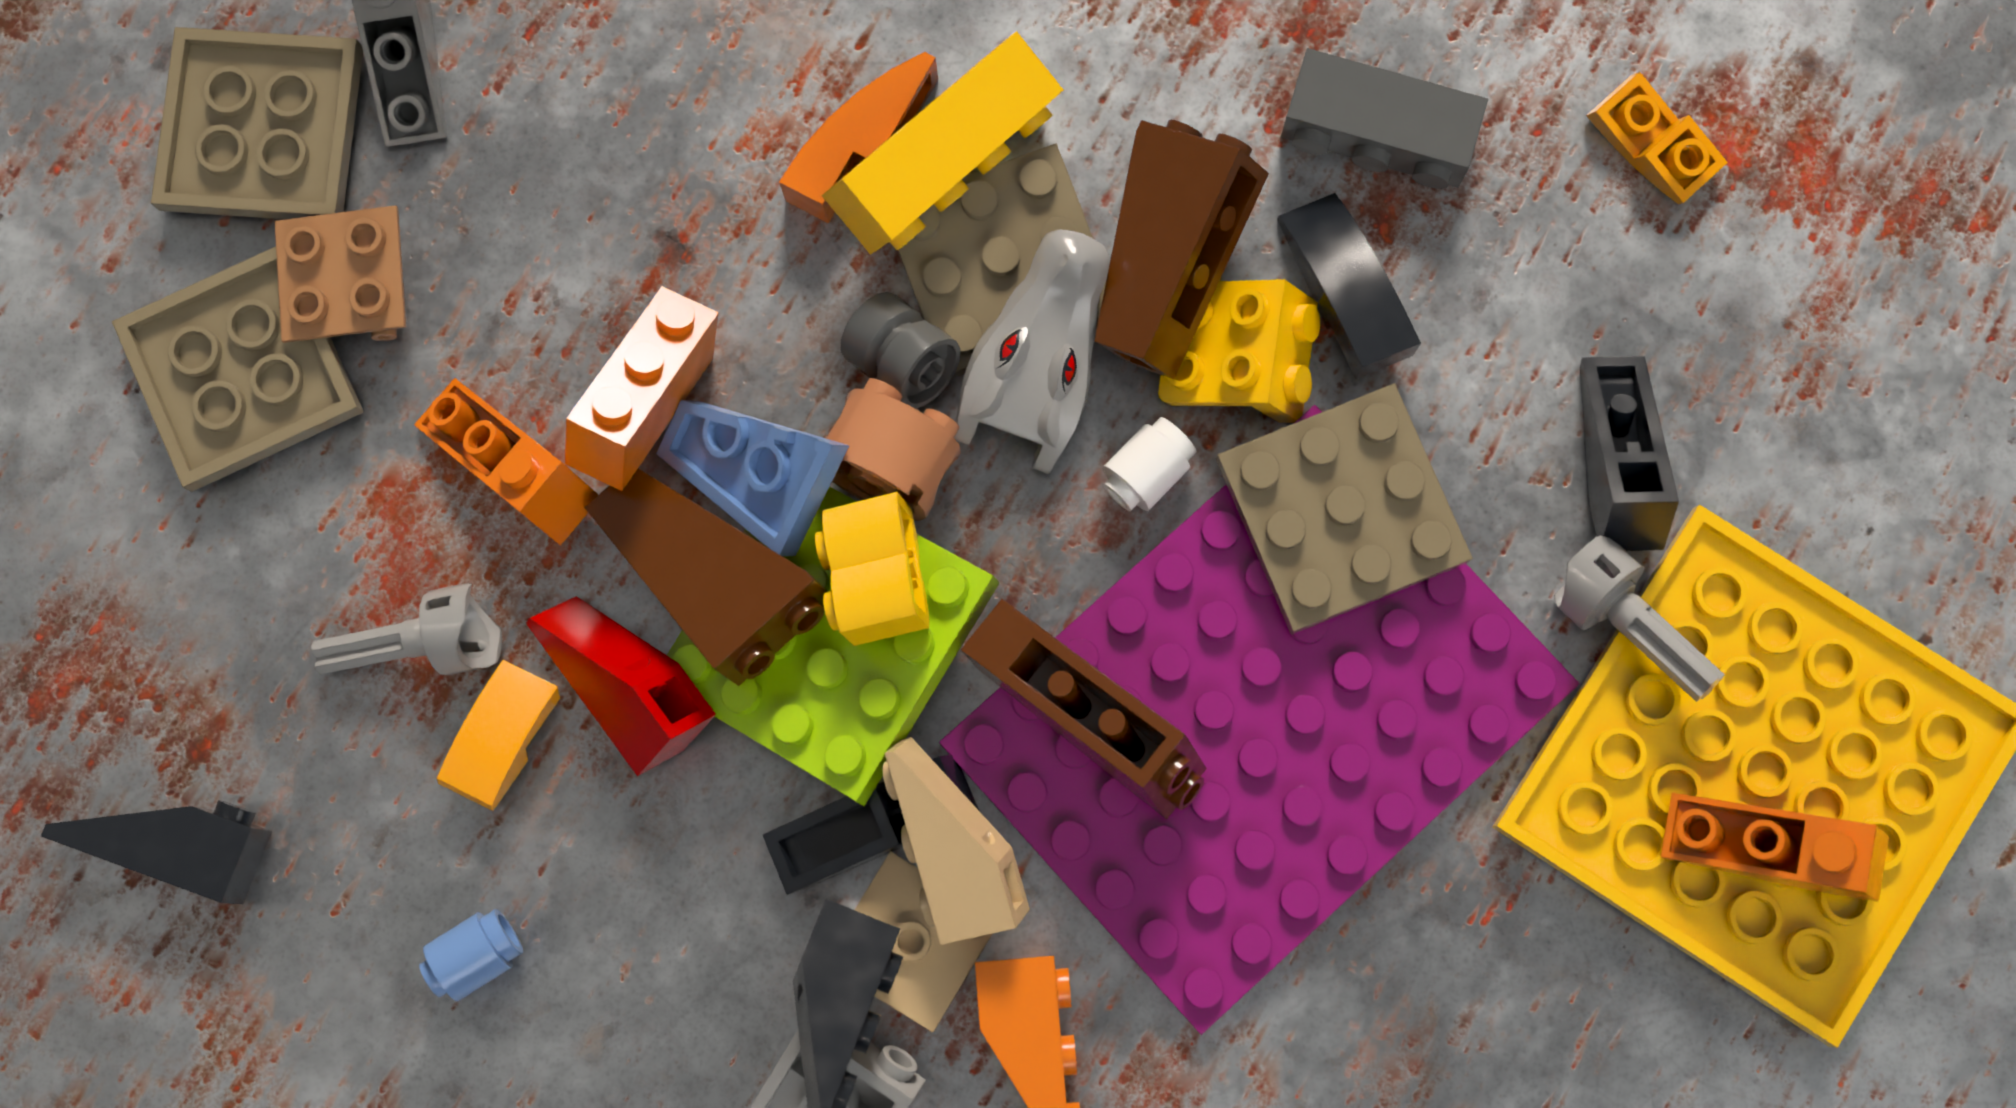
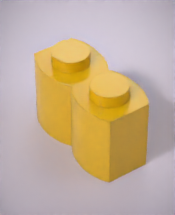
[815,492,929,646]

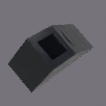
[793,899,903,1108]

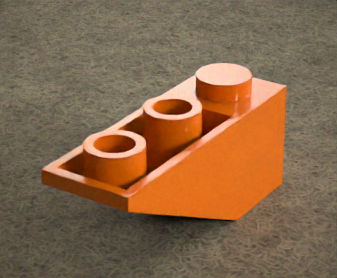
[414,378,599,546]
[1661,793,1889,902]
[975,955,1080,1108]

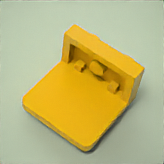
[1158,279,1320,423]

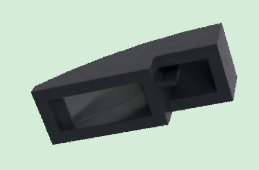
[1277,193,1421,380]
[763,754,979,895]

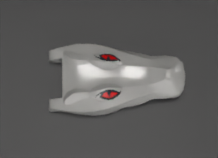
[954,229,1110,474]

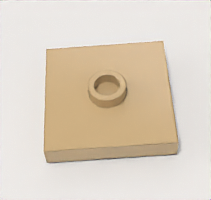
[855,851,992,1033]

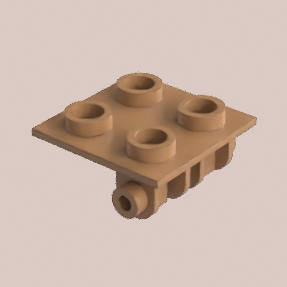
[274,205,406,343]

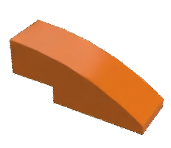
[779,52,938,224]

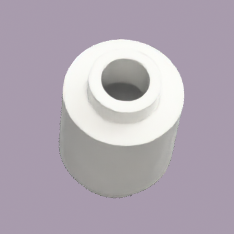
[1103,417,1197,511]

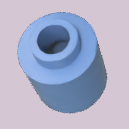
[419,909,523,1002]

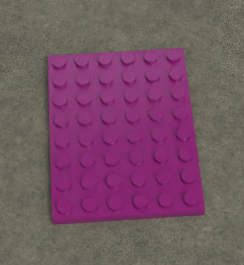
[939,404,1580,1035]

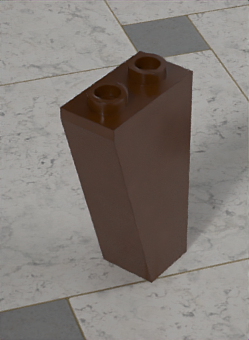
[1094,120,1269,379]
[584,469,829,686]
[961,599,1207,819]

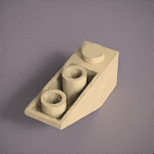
[883,737,1030,945]

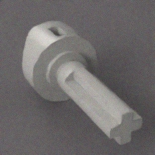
[1554,535,1725,702]
[311,583,502,676]

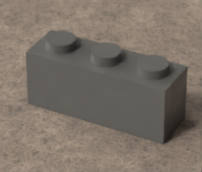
[1280,48,1488,189]

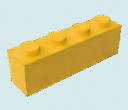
[822,31,1064,255]

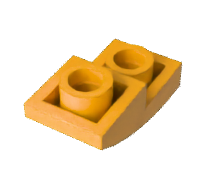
[1586,72,1728,205]
[436,660,560,811]

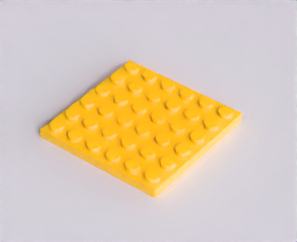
[1492,504,2016,1048]

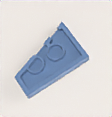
[656,400,850,556]

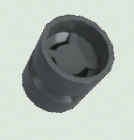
[841,292,961,408]

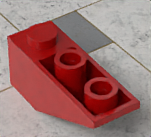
[526,596,716,776]

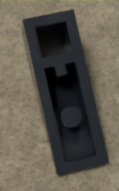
[1580,356,1679,551]
[41,800,272,904]

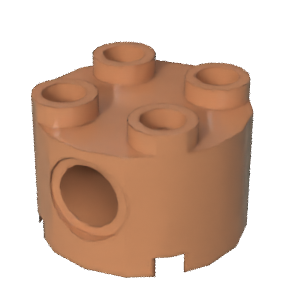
[825,378,961,521]

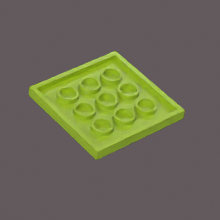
[667,486,1000,806]

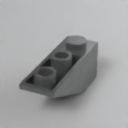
[352,0,447,147]

